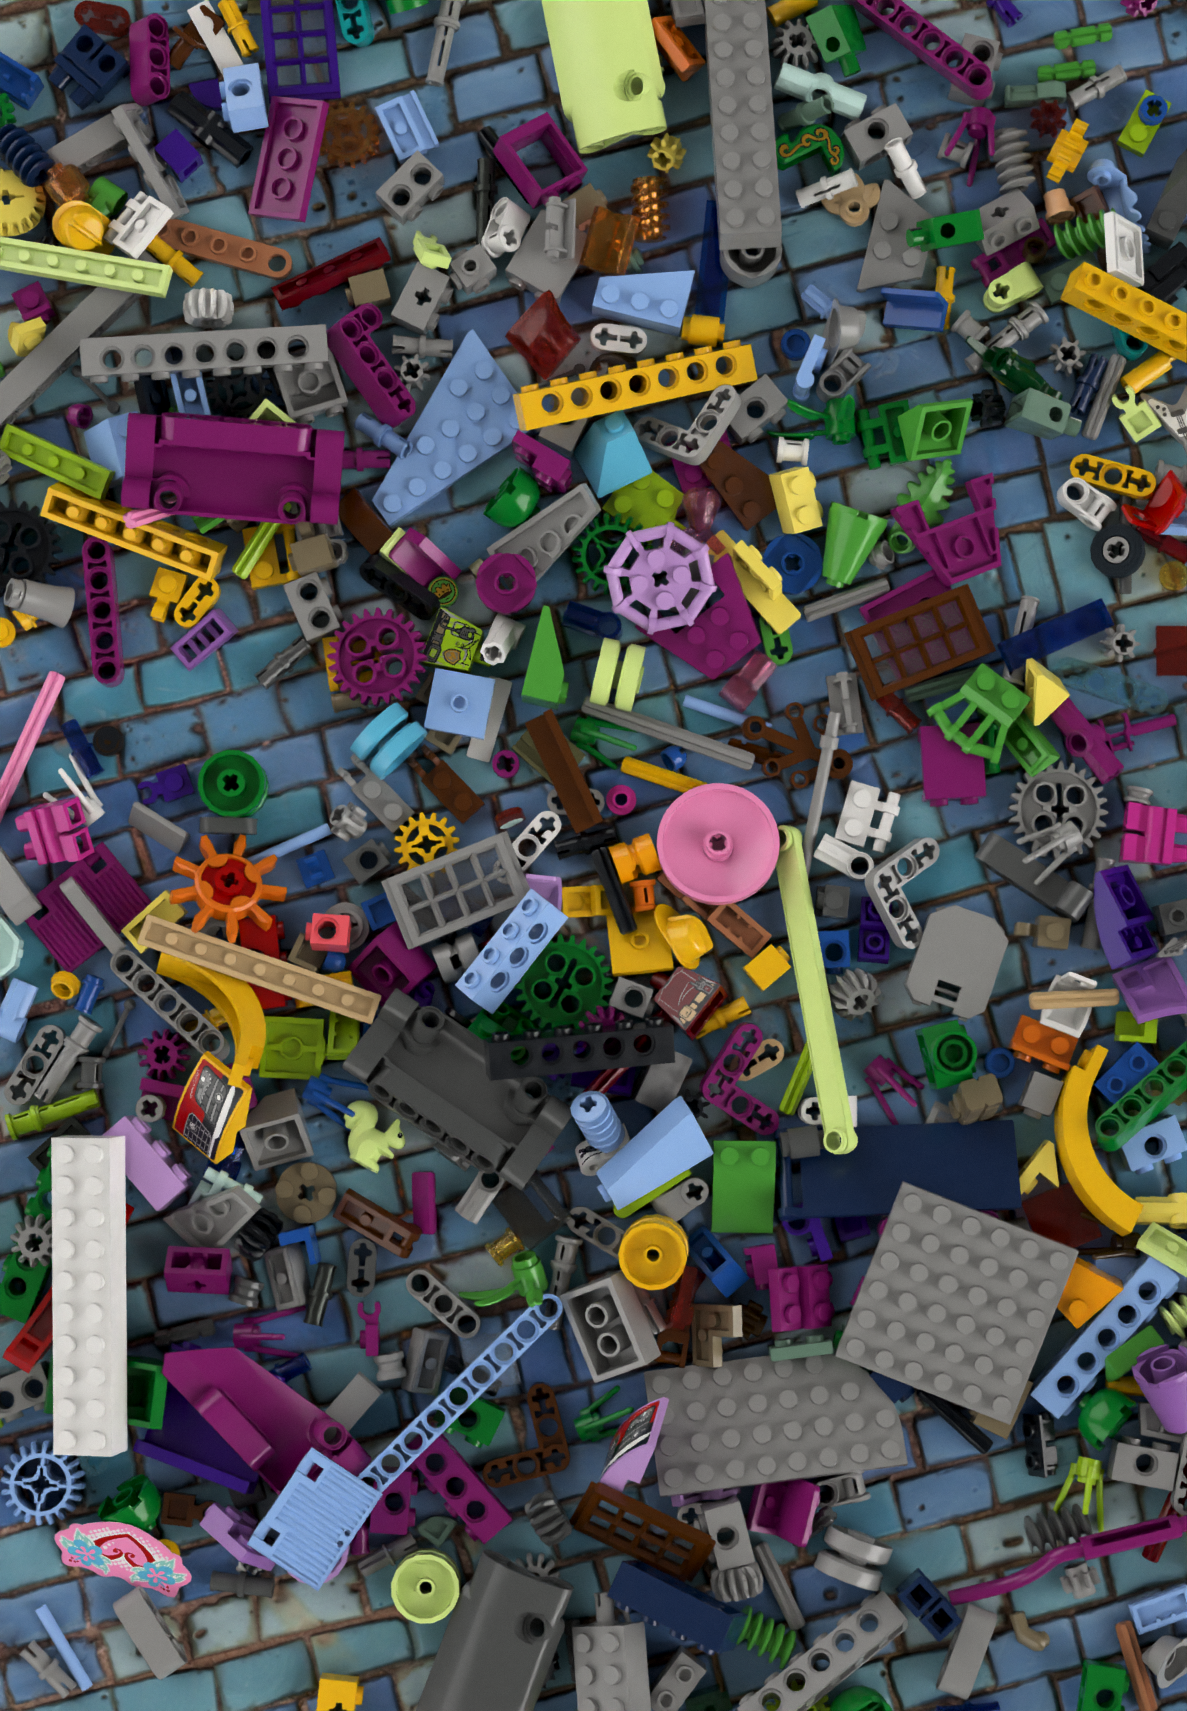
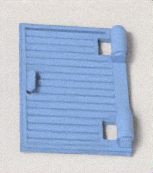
[247,1447,383,1591]

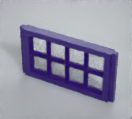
[260,0,341,104]

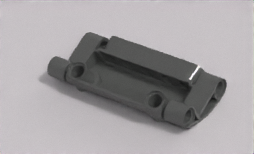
[341,988,572,1191]
[416,1550,574,1711]

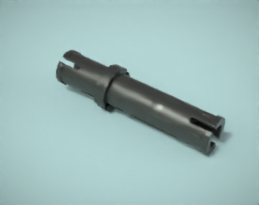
[474,158,498,246]

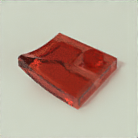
[505,290,581,380]
[666,1265,706,1332]

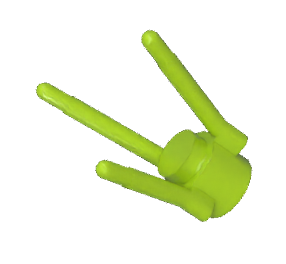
[1053,1456,1105,1532]

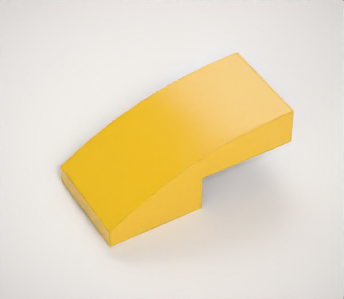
[561,884,623,918]

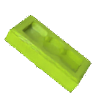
[327,1011,361,1060]

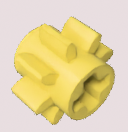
[647,133,687,173]

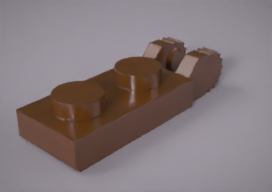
[406,744,485,825]

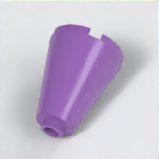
[1132,1344,1187,1434]

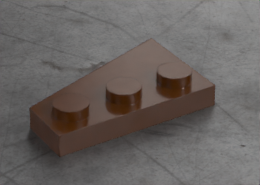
[698,440,776,531]

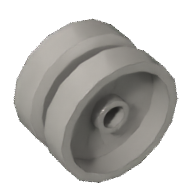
[814,1524,893,1591]

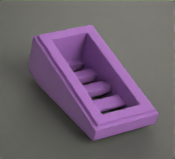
[170,608,239,671]

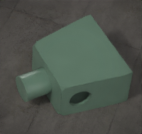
[1004,388,1082,440]

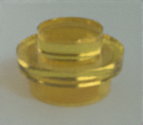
[1159,561,1187,591]

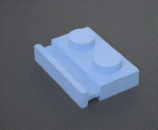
[375,90,440,164]

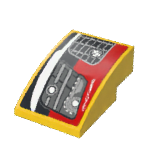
[172,1051,252,1164]

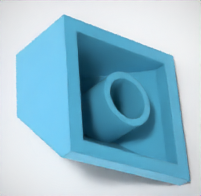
[573,410,653,499]

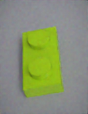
[1116,89,1172,158]

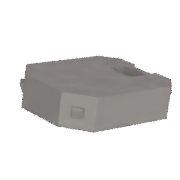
[904,905,1009,1022]

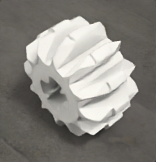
[183,287,234,329]

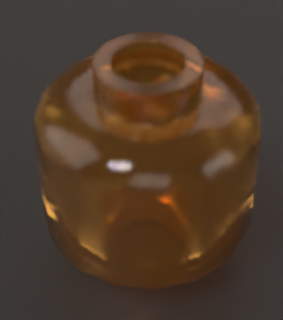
[44,162,90,207]

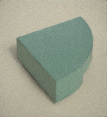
[414,1515,458,1548]

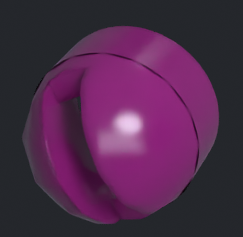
[66,403,93,429]

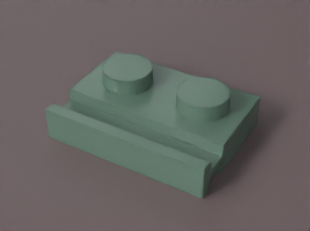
[767,1334,833,1361]

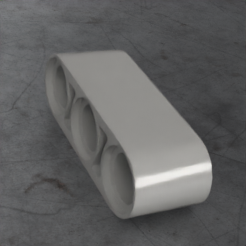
[46,113,130,183]
[0,846,42,926]
[406,1268,482,1339]
[113,1586,188,1680]
[936,1603,997,1700]

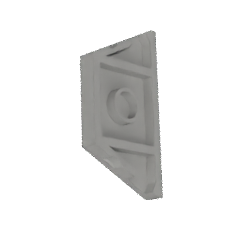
[856,179,933,293]

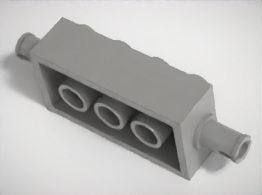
[572,1592,651,1711]

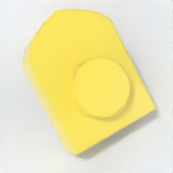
[8,317,46,357]

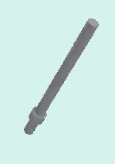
[802,711,841,877]

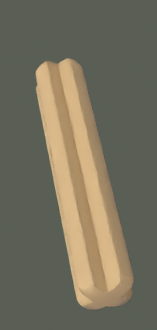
[1029,988,1120,1010]

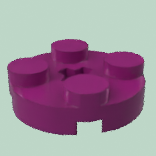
[476,553,537,615]

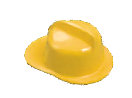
[52,200,115,255]
[654,904,713,970]

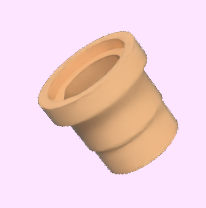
[1043,188,1076,225]

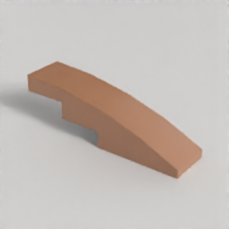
[655,870,772,959]

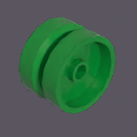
[198,750,269,818]

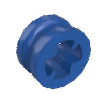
[1138,95,1168,126]

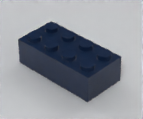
[607,1560,748,1655]

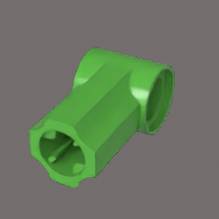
[86,176,128,218]

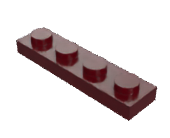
[271,237,391,311]

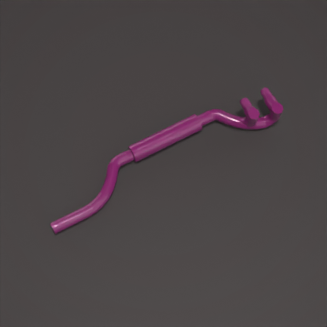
[947,1514,1187,1606]

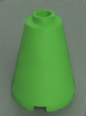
[822,501,888,589]

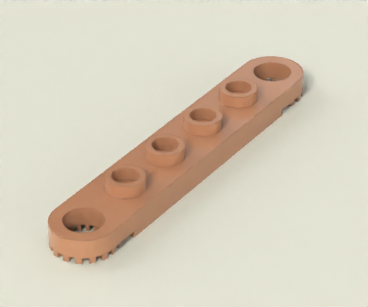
[119,210,293,280]

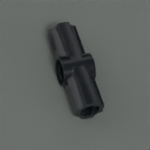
[167,91,254,169]

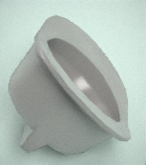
[822,298,867,366]
[1142,1635,1187,1689]

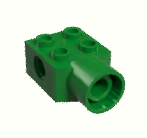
[915,1020,977,1089]

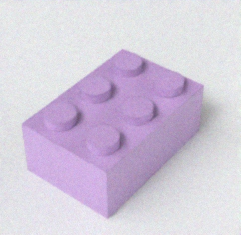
[102,1115,193,1211]

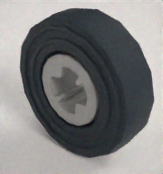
[1090,523,1146,578]

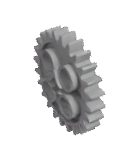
[1007,761,1108,860]

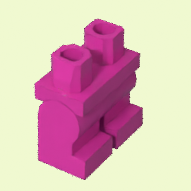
[15,796,95,865]
[1119,801,1187,866]

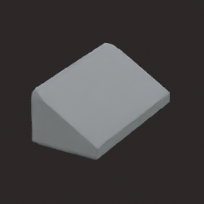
[128,801,191,854]
[264,1242,311,1311]
[401,1328,450,1396]

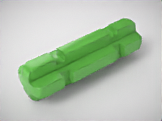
[1053,23,1113,50]
[1037,59,1096,83]

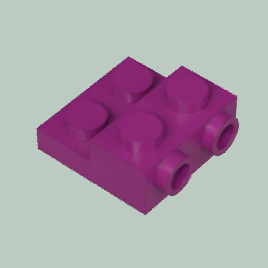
[512,430,573,494]
[768,1264,835,1332]

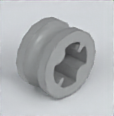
[1123,786,1154,806]

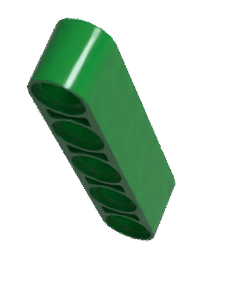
[1095,1041,1187,1152]

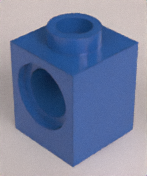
[818,930,850,975]

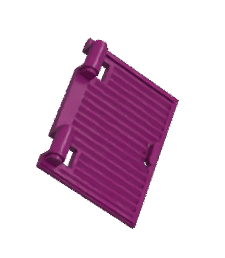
[25,841,152,973]

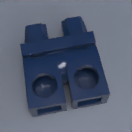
[48,23,130,110]
[895,1568,962,1642]

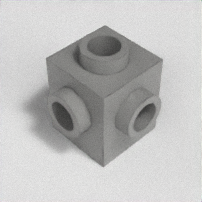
[448,243,497,296]

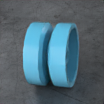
[350,702,428,780]

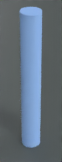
[682,695,772,732]
[246,823,332,864]
[35,1604,93,1692]

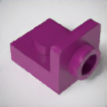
[11,281,56,325]

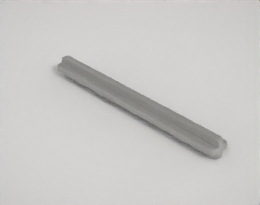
[581,696,755,771]

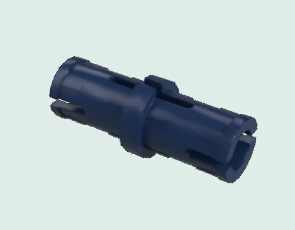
[1069,353,1109,416]

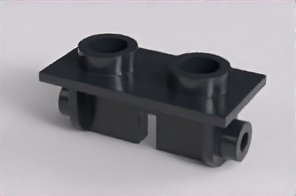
[1022,1411,1059,1478]

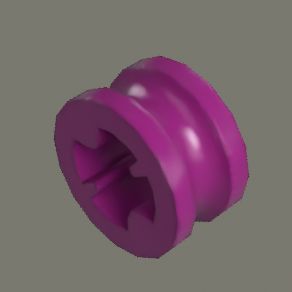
[492,750,520,778]

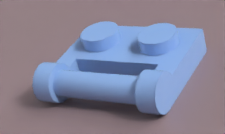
[792,334,828,402]

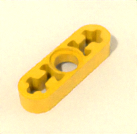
[1070,454,1157,500]

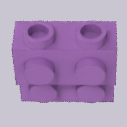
[199,1503,276,1571]

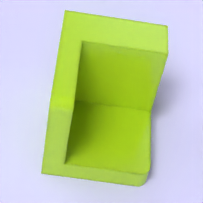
[1114,1011,1158,1044]

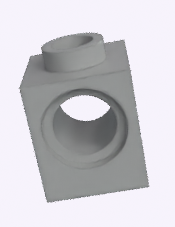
[608,976,655,1019]
[1017,1071,1064,1120]

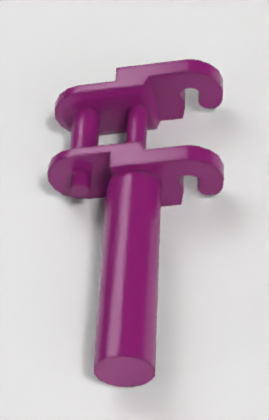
[1097,712,1177,754]

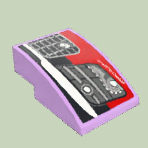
[599,1397,669,1493]

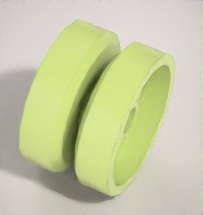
[590,637,646,712]
[391,1548,461,1624]

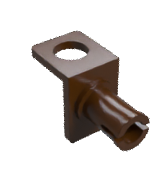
[169,5,225,70]

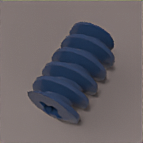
[0,124,56,187]

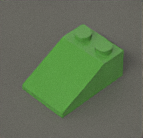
[521,605,569,711]
[711,1140,776,1233]

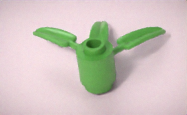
[458,1250,549,1308]

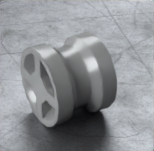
[373,1350,407,1381]

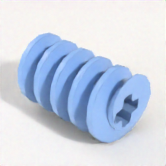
[570,1091,625,1153]

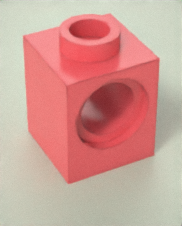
[305,913,352,953]

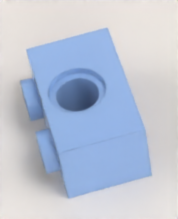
[219,63,269,133]
[1118,1114,1187,1175]

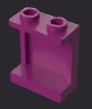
[917,723,986,807]

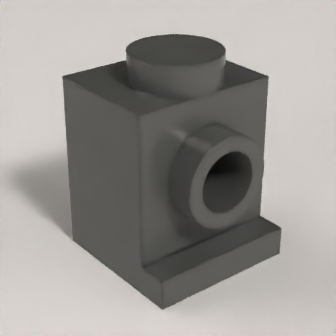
[814,885,850,920]

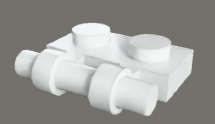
[103,191,174,260]
[834,780,901,853]

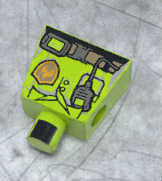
[421,607,491,674]

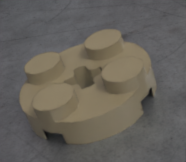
[275,1162,337,1224]

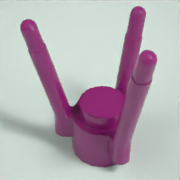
[944,107,996,187]
[863,1054,924,1125]
[233,1305,306,1359]

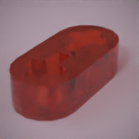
[74,0,132,37]

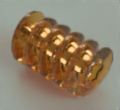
[630,176,671,243]

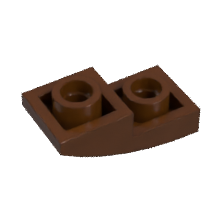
[339,488,393,555]

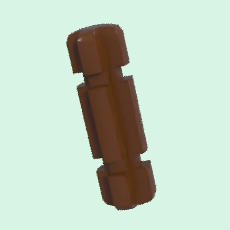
[728,738,786,768]

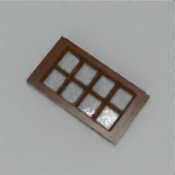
[844,584,996,701]
[570,1481,716,1582]

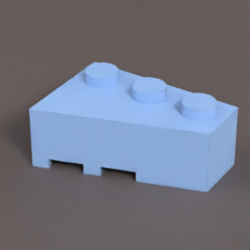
[592,270,695,337]

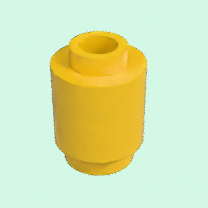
[681,314,726,348]

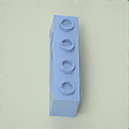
[455,888,568,1014]

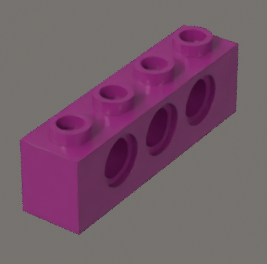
[406,1422,513,1545]

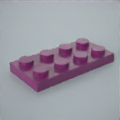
[248,96,329,223]

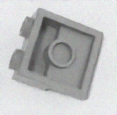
[273,347,348,424]

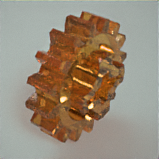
[320,101,380,168]

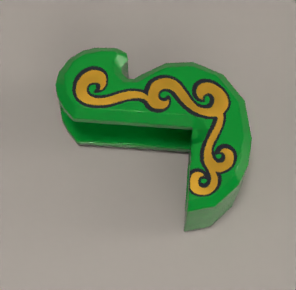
[775,123,844,177]

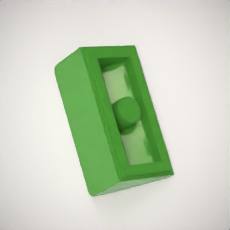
[998,713,1061,777]
[1105,1325,1164,1383]

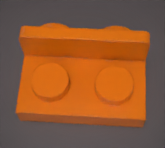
[652,16,706,82]
[1007,1014,1079,1075]

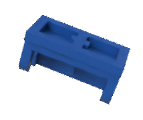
[0,52,45,111]

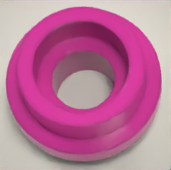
[606,785,636,815]

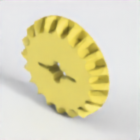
[0,166,46,237]

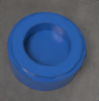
[780,329,811,361]
[984,1047,1016,1078]

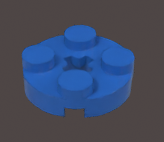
[763,534,823,596]

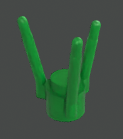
[570,716,637,770]
[573,1385,634,1442]

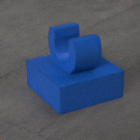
[296,849,336,889]

